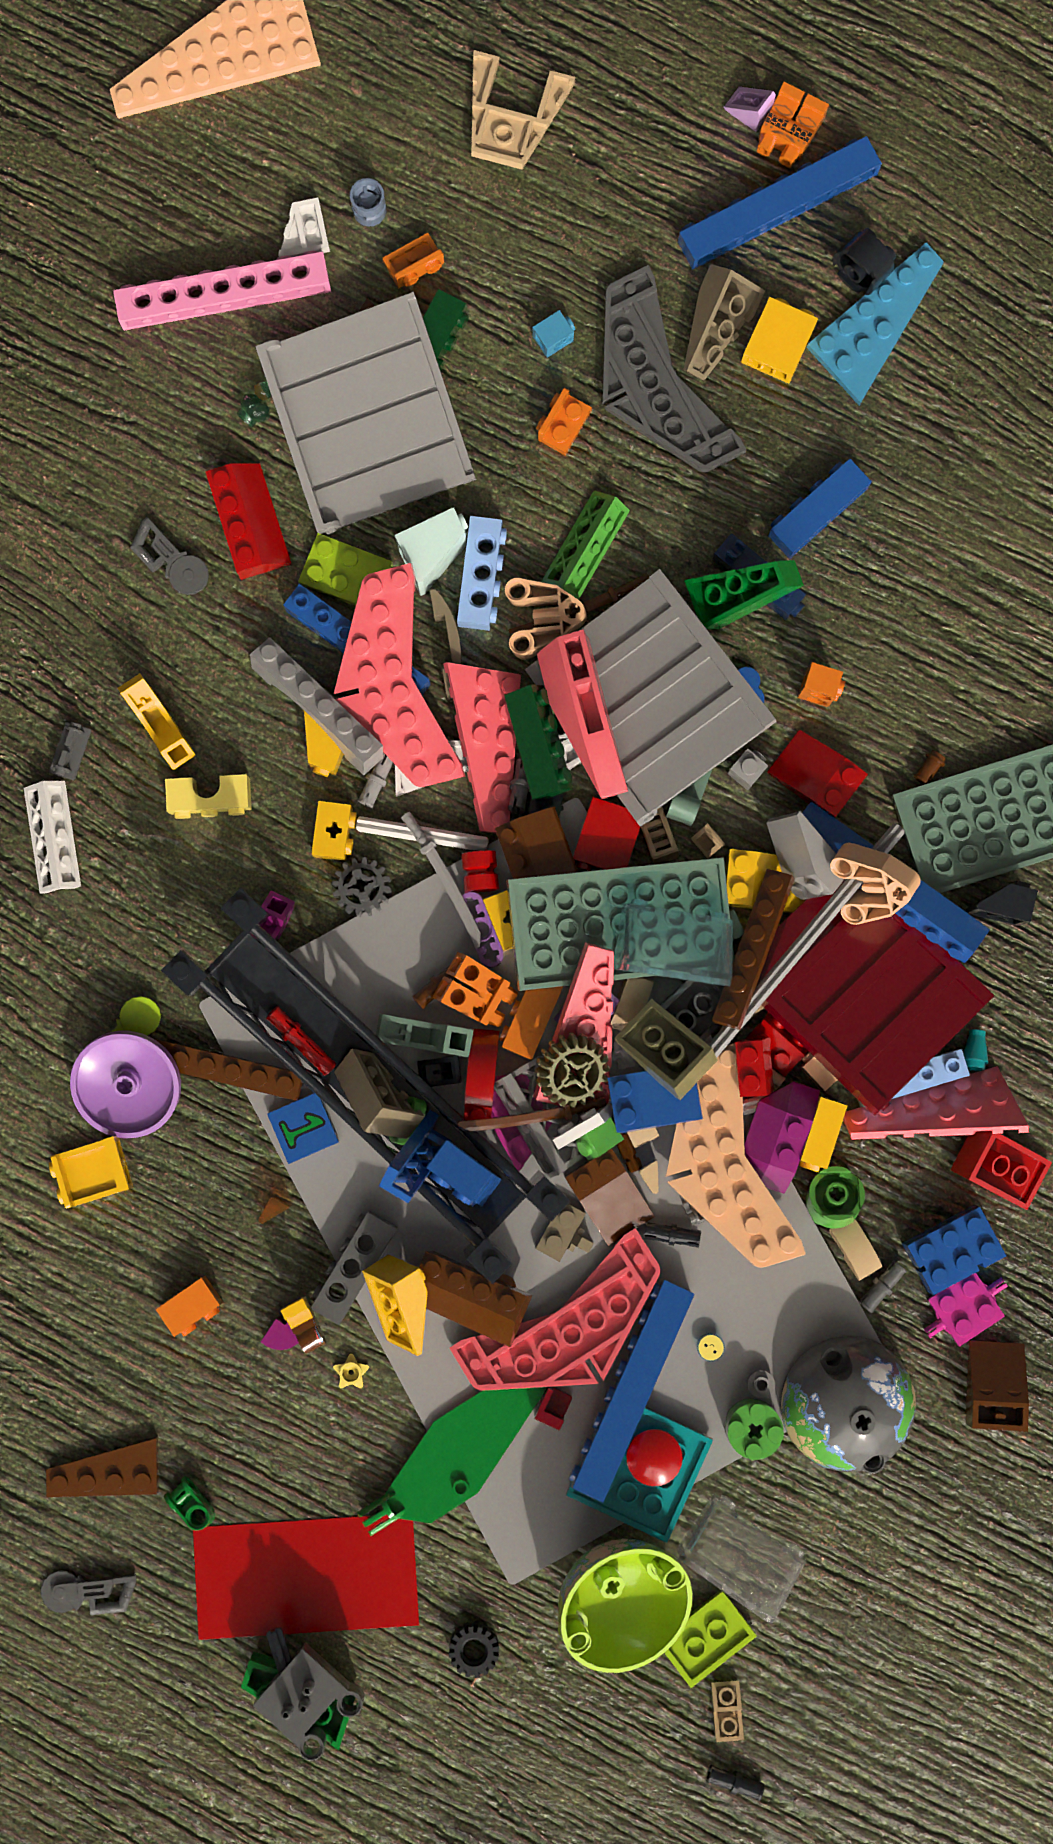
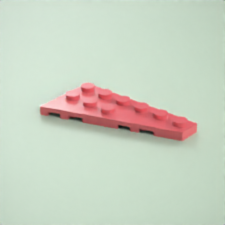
[443,662,521,834]

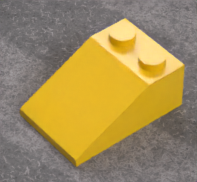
[725,849,804,913]
[362,1254,427,1356]

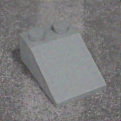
[766,811,845,900]

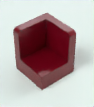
[534,1387,572,1431]

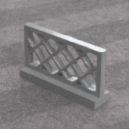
[494,1054,586,1179]

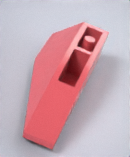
[537,630,628,799]

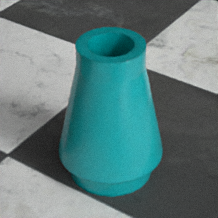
[963,1029,989,1071]

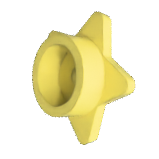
[333,1354,369,1388]

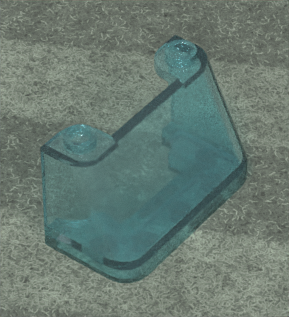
[614,899,733,986]

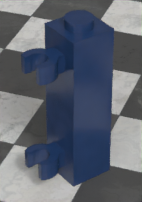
[712,533,806,621]

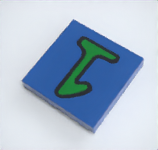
[267,1093,339,1164]

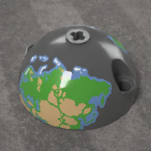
[780,1336,916,1473]

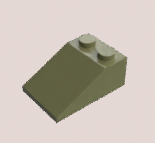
[614,999,718,1100]

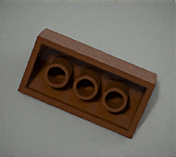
[495,807,579,879]
[419,1251,532,1347]

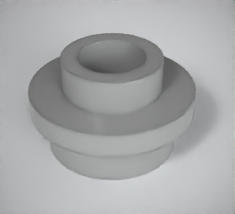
[747,1370,775,1399]

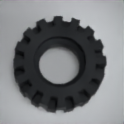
[449,1621,499,1678]

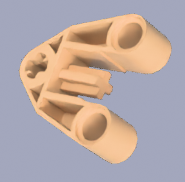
[505,578,587,660]
[830,843,920,925]

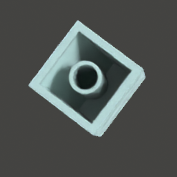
[395,507,468,596]

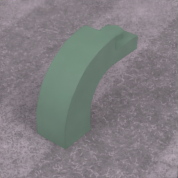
[376,1014,473,1057]

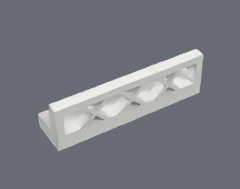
[24,781,81,894]

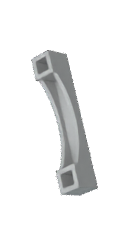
[250,637,383,775]

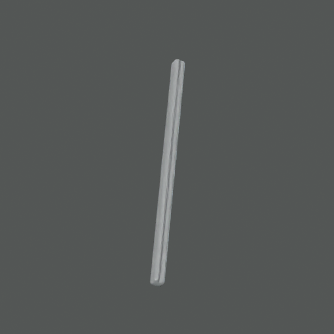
[708,823,905,1058]

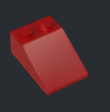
[767,730,868,818]
[950,1131,1052,1210]

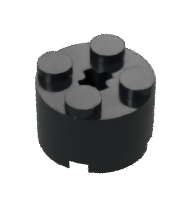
[832,228,896,295]

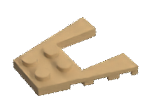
[471,50,575,169]

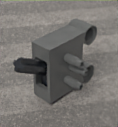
[253,1627,365,1761]

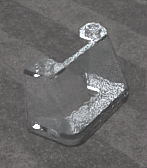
[677,1494,806,1624]

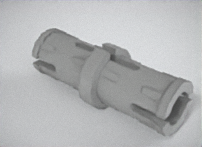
[357,753,393,808]

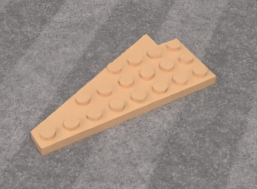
[110,0,320,118]

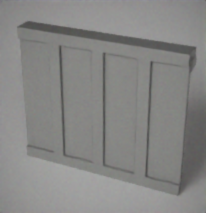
[255,292,476,535]
[525,569,777,827]

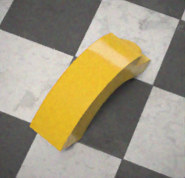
[118,673,196,770]

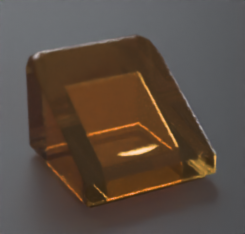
[259,1196,292,1224]

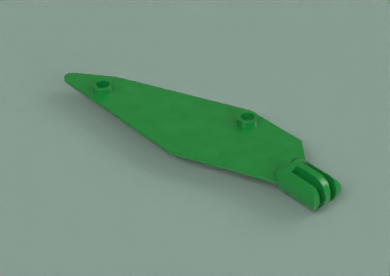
[356,1387,546,1536]

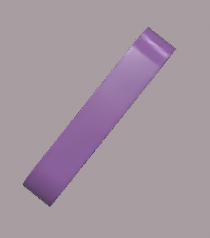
[462,892,504,968]

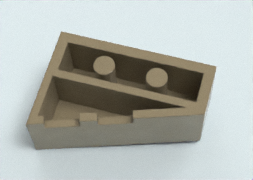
[334,1049,425,1139]

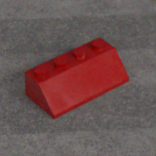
[205,463,292,580]

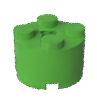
[806,1166,865,1229]
[725,1399,784,1460]

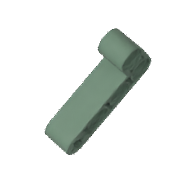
[666,770,712,827]

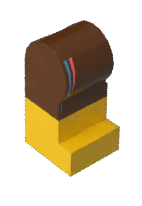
[280,1296,326,1354]

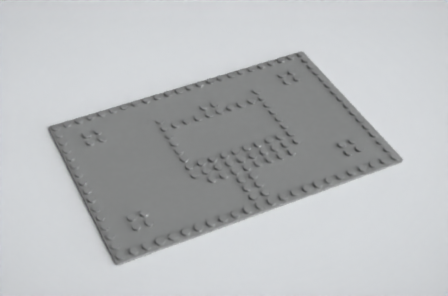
[199,798,882,1585]

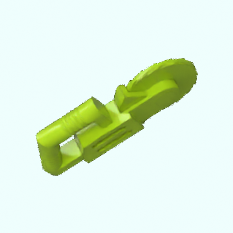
[111,996,161,1035]

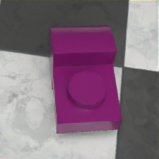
[252,891,295,952]
[261,1303,312,1350]

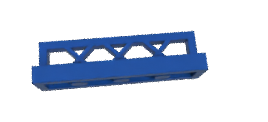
[379,1110,451,1203]

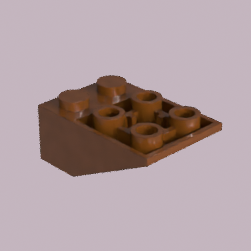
[965,1340,1029,1432]

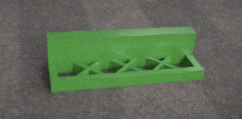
[541,491,630,600]

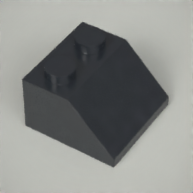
[966,881,1038,926]

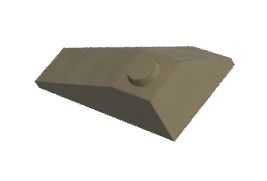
[683,264,765,380]

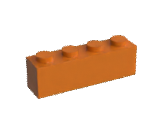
[499,986,563,1060]

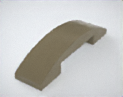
[430,589,462,700]

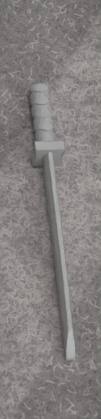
[401,812,481,949]

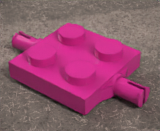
[923,1273,1008,1347]

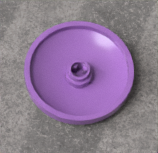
[70,1031,181,1138]

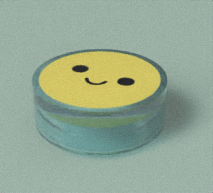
[697,1333,725,1362]

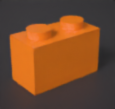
[156,1275,224,1337]

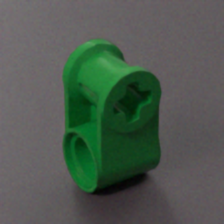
[164,1476,215,1531]

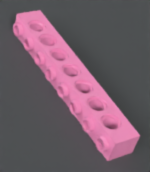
[113,251,331,330]

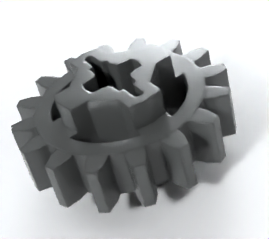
[332,857,392,917]

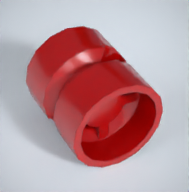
[461,850,499,893]

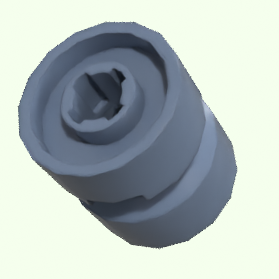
[350,178,387,227]

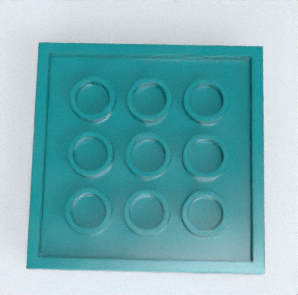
[566,1403,713,1543]

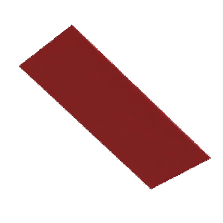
[193,1515,419,1640]

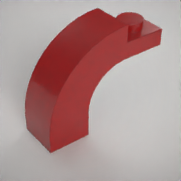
[464,1028,499,1120]

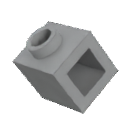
[727,749,768,791]

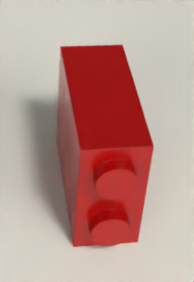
[573,797,640,872]

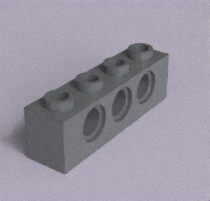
[310,1211,398,1325]

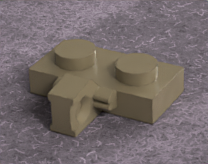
[535,1203,594,1262]

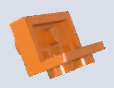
[382,233,444,289]

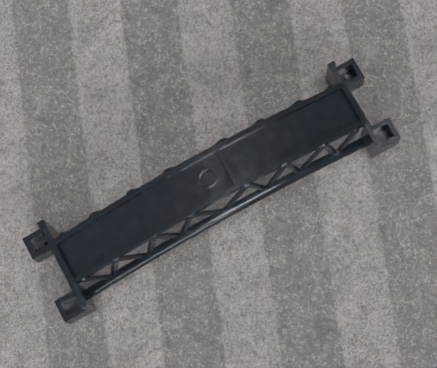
[161,888,570,1284]

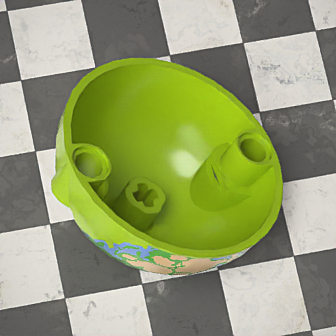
[558,1539,692,1673]

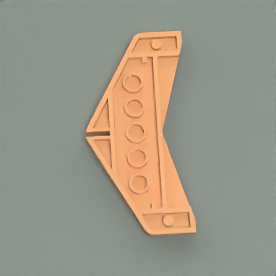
[666,1043,806,1268]

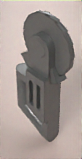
[130,516,209,595]
[41,1570,137,1615]

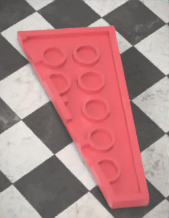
[533,942,614,1111]
[843,1066,1029,1140]

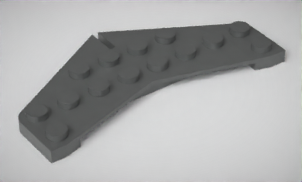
[602,265,746,472]

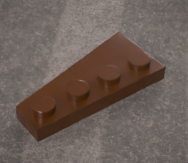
[46,1437,159,1498]

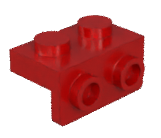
[745,1012,808,1077]

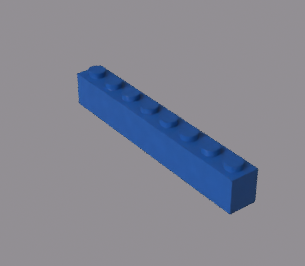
[678,136,882,270]
[802,801,990,963]
[568,1280,695,1503]

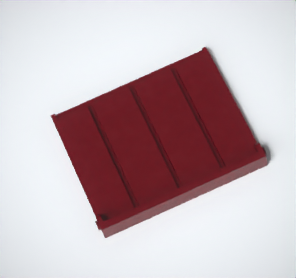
[756,879,995,1116]

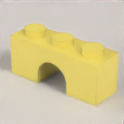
[165,774,252,819]

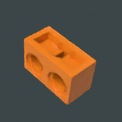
[797,662,845,707]

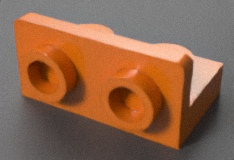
[536,388,592,456]

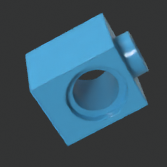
[533,310,575,358]

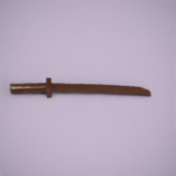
[509,573,649,634]
[456,1096,606,1131]

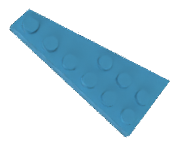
[807,242,944,405]

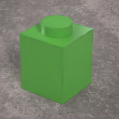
[575,1118,624,1161]

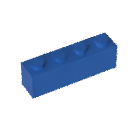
[768,459,872,559]

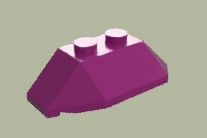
[744,1081,820,1194]

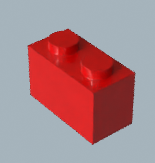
[735,1037,774,1097]

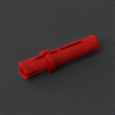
[266,1006,337,1076]

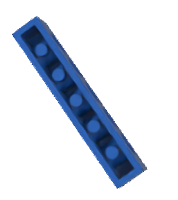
[283,584,431,696]

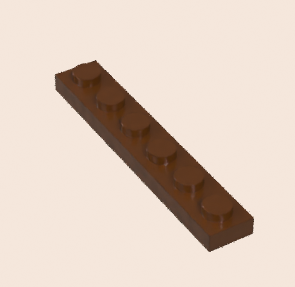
[712,869,795,1030]
[151,1037,303,1101]

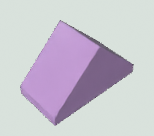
[724,87,776,132]

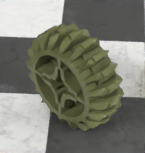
[534,1032,610,1108]

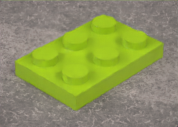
[298,533,393,606]
[664,1589,757,1688]

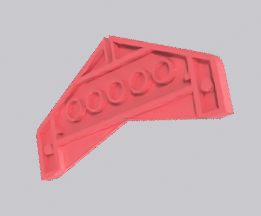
[334,563,465,787]
[450,1228,661,1391]

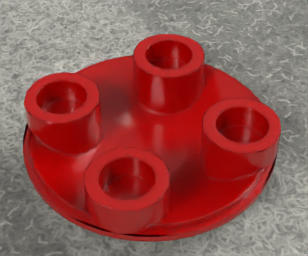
[627,1429,682,1486]

